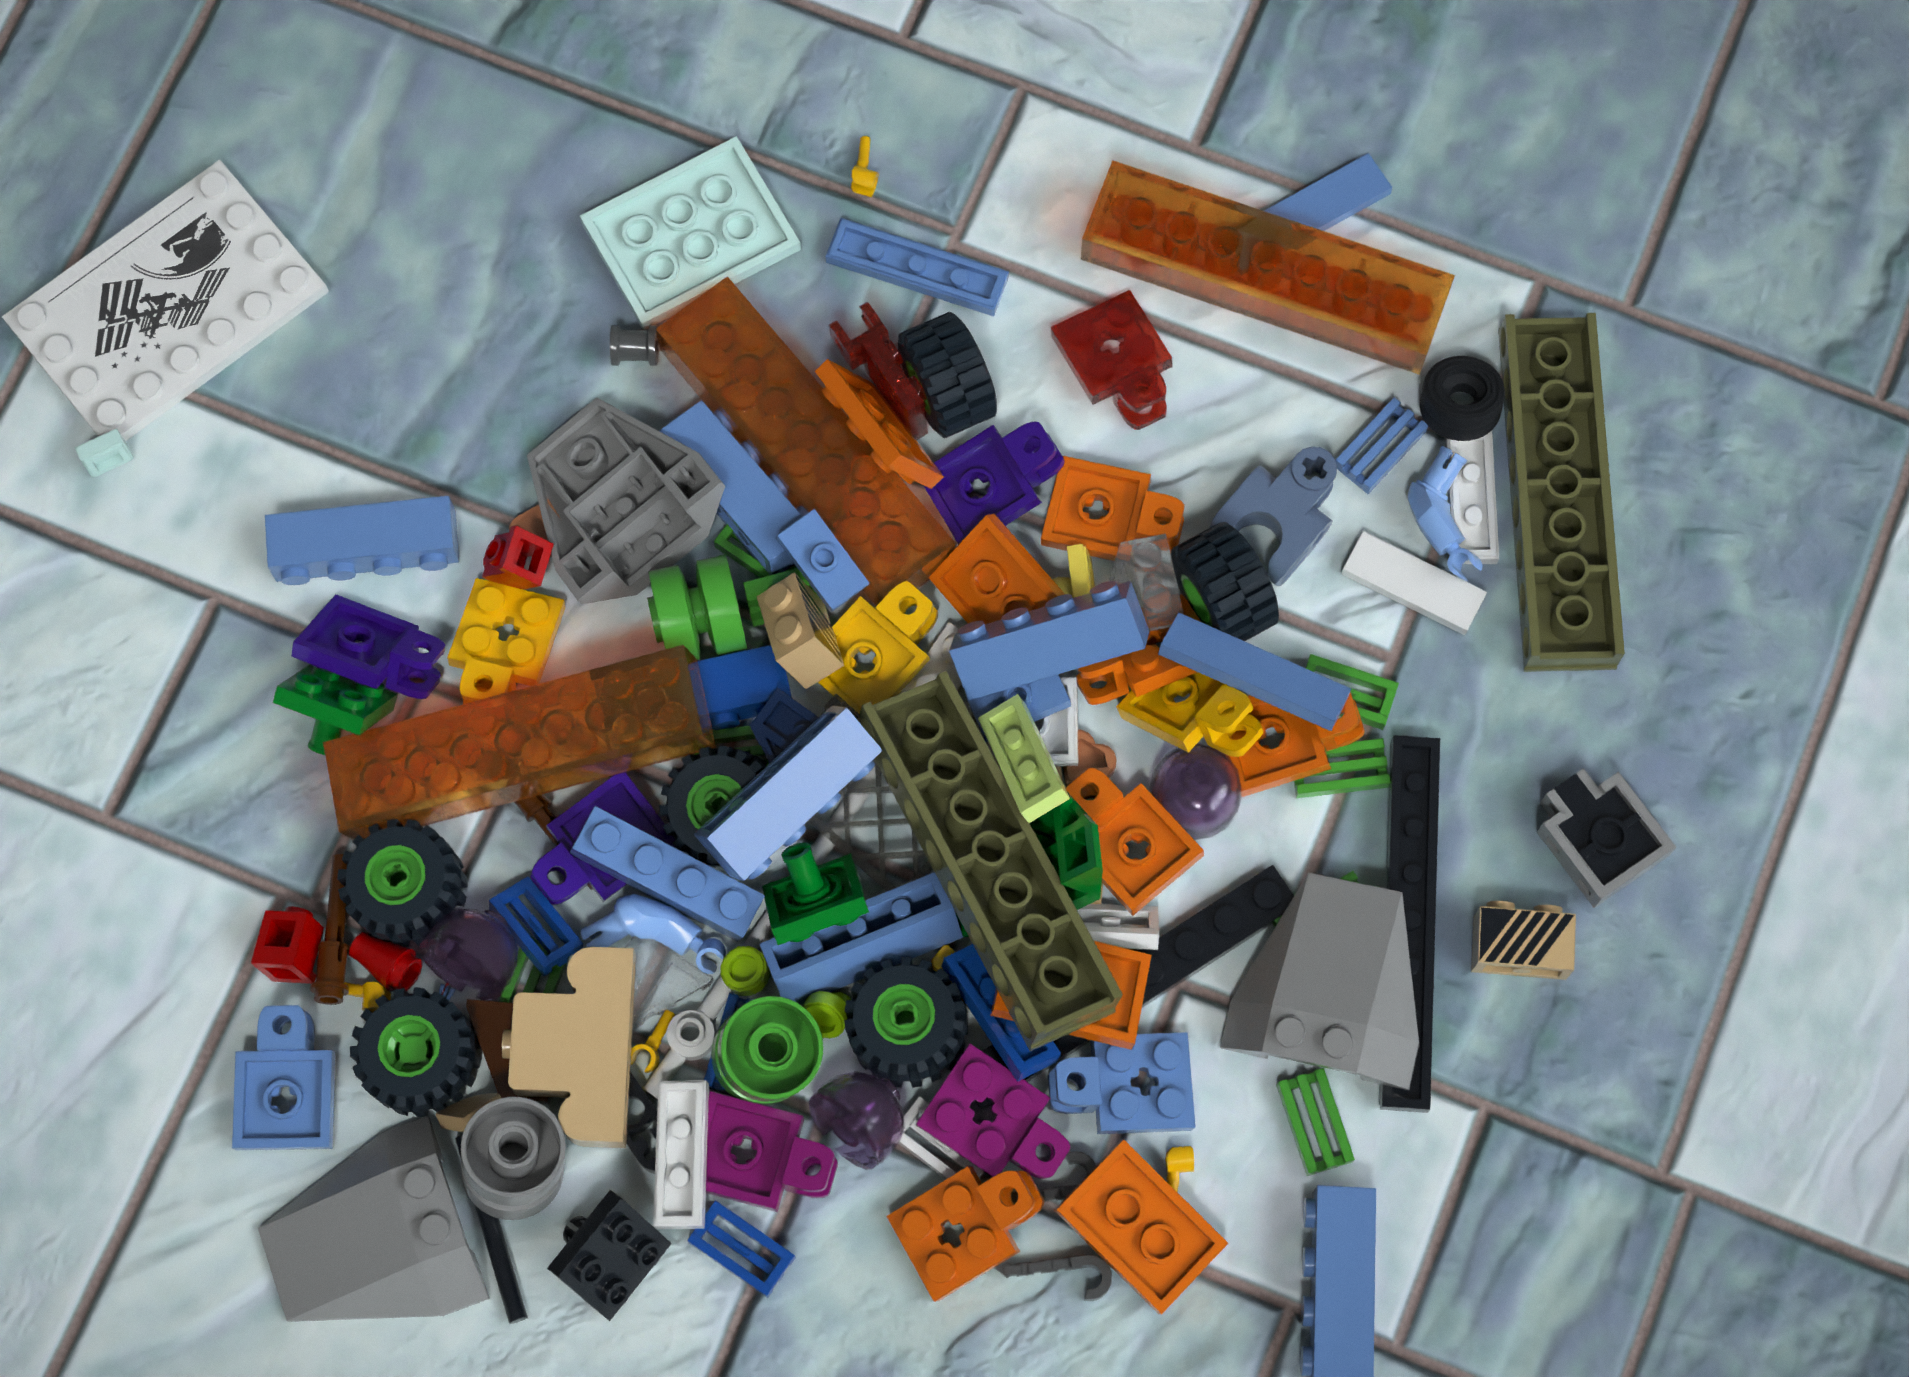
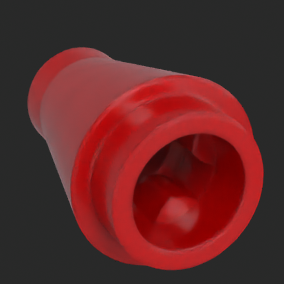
[349,932,422,991]

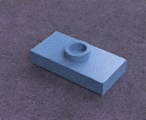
[776,509,870,612]
[966,674,1071,742]

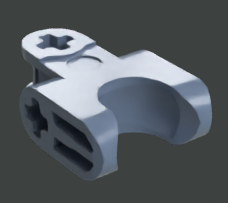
[1210,447,1337,586]

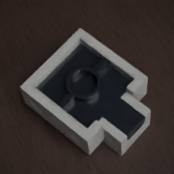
[1537,768,1676,908]

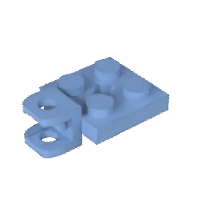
[232,1005,335,1150]
[1048,1032,1196,1134]

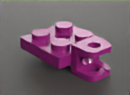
[915,1043,1070,1179]
[706,1091,838,1212]

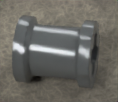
[610,325,659,366]

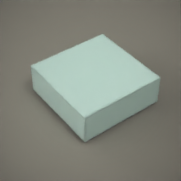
[75,428,134,477]

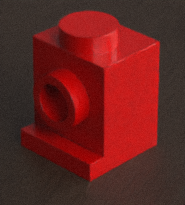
[482,526,554,589]
[251,906,324,984]

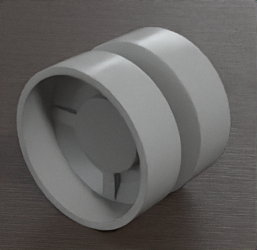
[461,1097,566,1220]

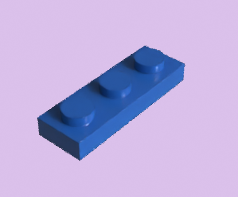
[941,944,1061,1082]

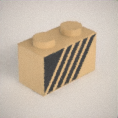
[756,572,844,689]
[1471,901,1576,980]

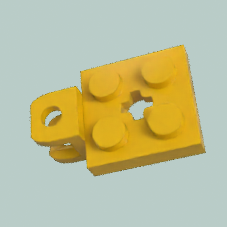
[447,578,565,723]
[818,581,938,718]
[1116,672,1263,757]

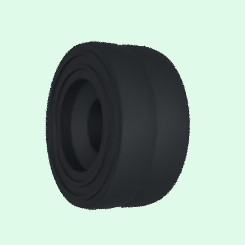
[1420,356,1505,441]

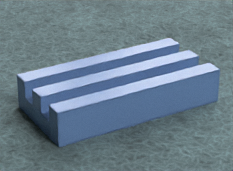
[1335,397,1428,494]

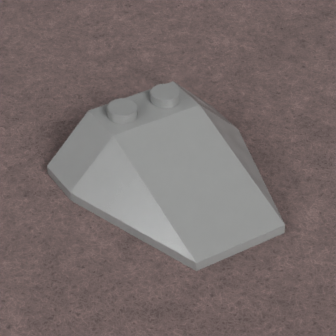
[527,397,725,604]
[1220,873,1419,1090]
[258,1116,490,1322]

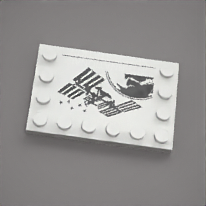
[2,159,329,441]

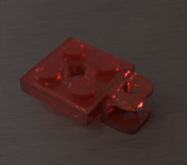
[1050,290,1173,430]
[828,302,928,440]

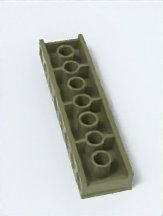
[1498,313,1625,672]
[857,671,1123,1051]

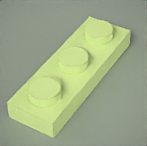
[978,694,1070,823]

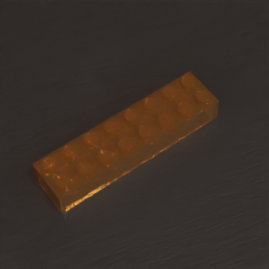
[1081,160,1455,375]
[656,276,955,606]
[323,645,716,840]

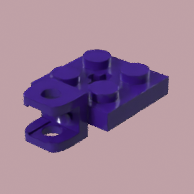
[923,421,1065,545]
[291,594,445,699]
[530,769,676,905]

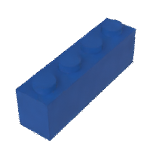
[596,645,792,751]

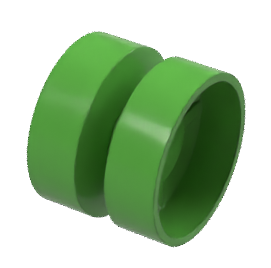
[647,554,747,666]
[711,996,823,1106]

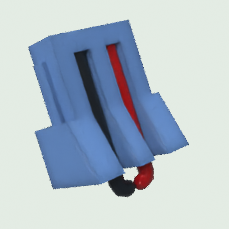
[439,983,456,1001]

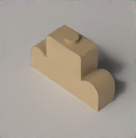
[502,947,636,1148]

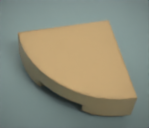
[436,1093,501,1132]

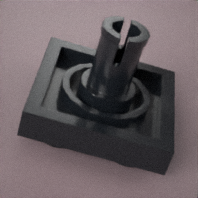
[547,1190,672,1321]

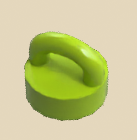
[720,946,770,996]
[803,991,851,1039]

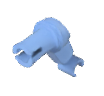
[1407,446,1483,581]
[581,894,726,974]

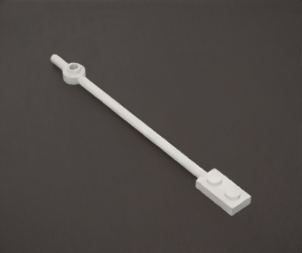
[643,622,963,1100]

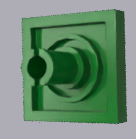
[273,664,398,755]
[762,842,869,945]

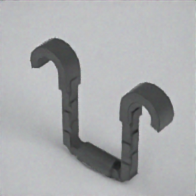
[994,1151,1112,1301]

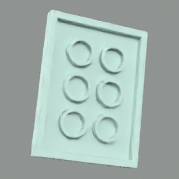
[580,136,801,330]

